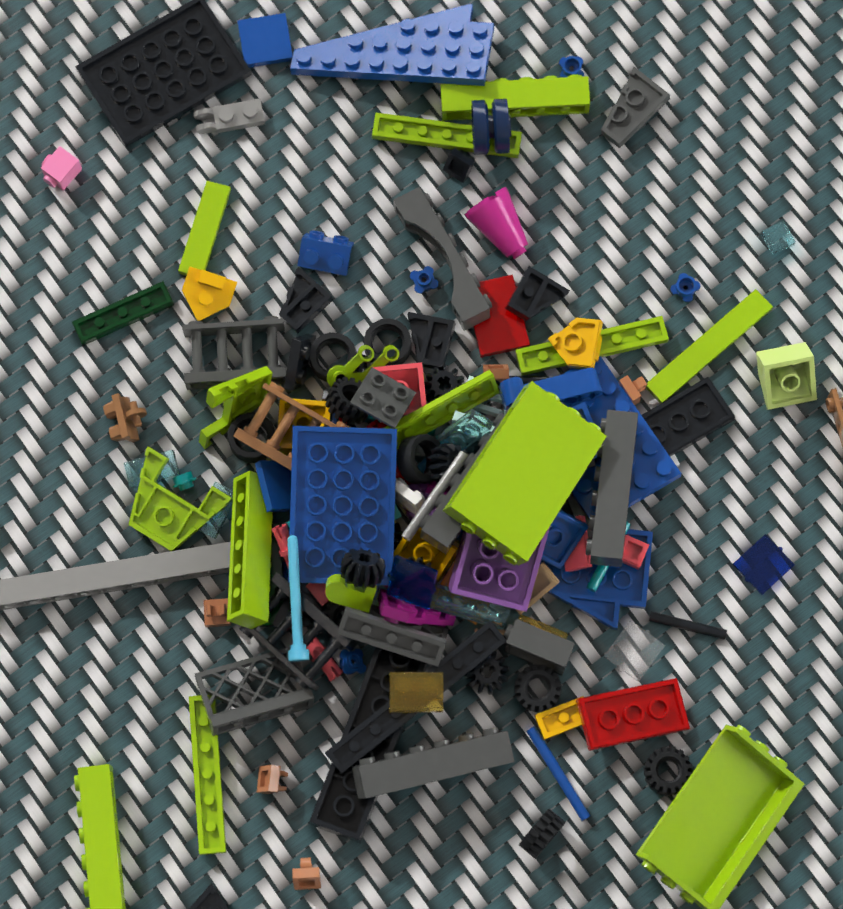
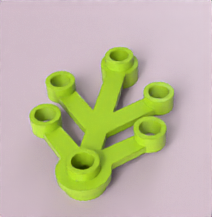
[327,345,425,387]

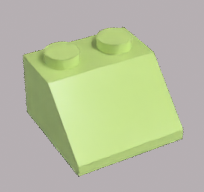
[756,342,817,410]

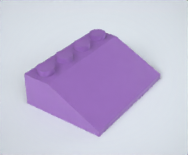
[448,525,551,612]

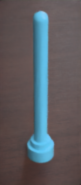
[287,535,310,662]

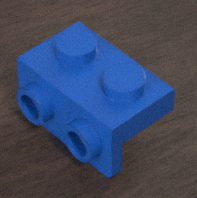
[297,231,354,276]

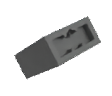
[504,619,575,676]

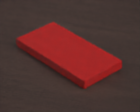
[576,678,690,751]

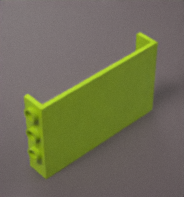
[443,381,607,566]
[636,724,804,909]

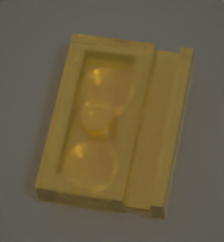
[390,672,443,712]

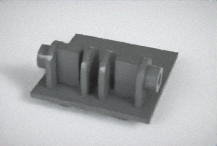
[349,367,417,429]

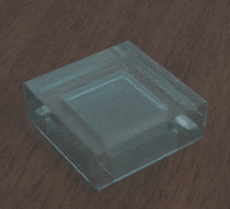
[761,221,795,255]

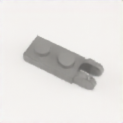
[193,98,265,134]

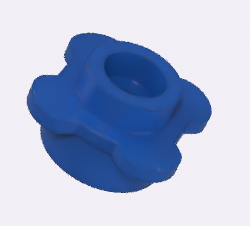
[559,56,584,78]
[410,266,438,294]
[671,273,700,302]
[339,649,366,675]

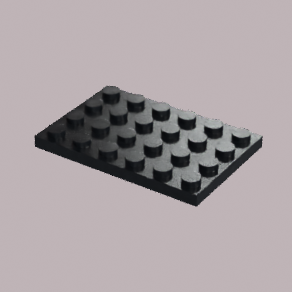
[75,0,252,148]

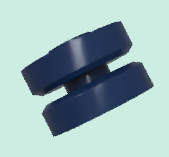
[471,99,511,155]

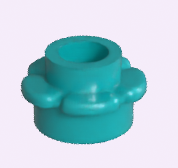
[172,471,197,491]

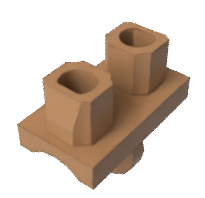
[103,393,147,442]

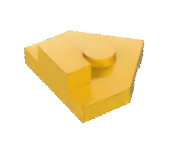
[182,266,237,321]
[548,318,603,369]

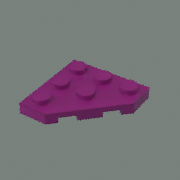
[378,588,456,627]

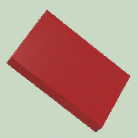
[473,275,530,358]

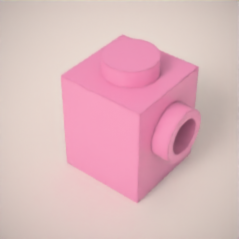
[41,146,82,191]

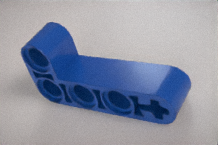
[500,368,603,412]

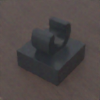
[443,148,475,183]

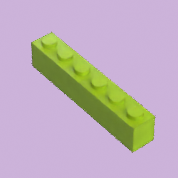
[440,74,590,121]
[227,470,273,629]
[74,764,126,909]

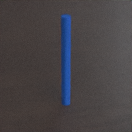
[526,726,590,821]

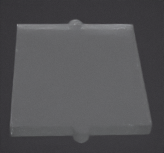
[604,620,665,682]

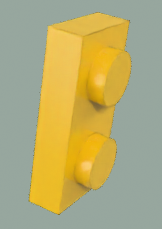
[534,696,584,740]

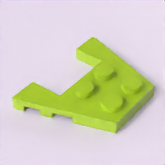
[199,366,273,449]
[129,446,233,551]

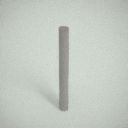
[401,451,468,542]

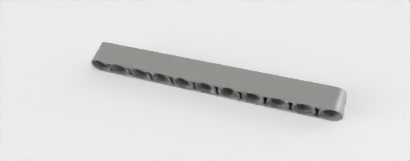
[0,542,231,610]

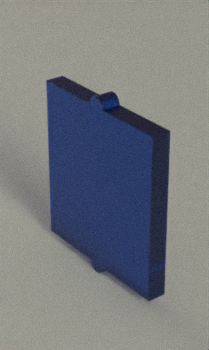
[732,534,795,595]
[386,555,438,610]

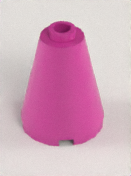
[464,187,528,259]

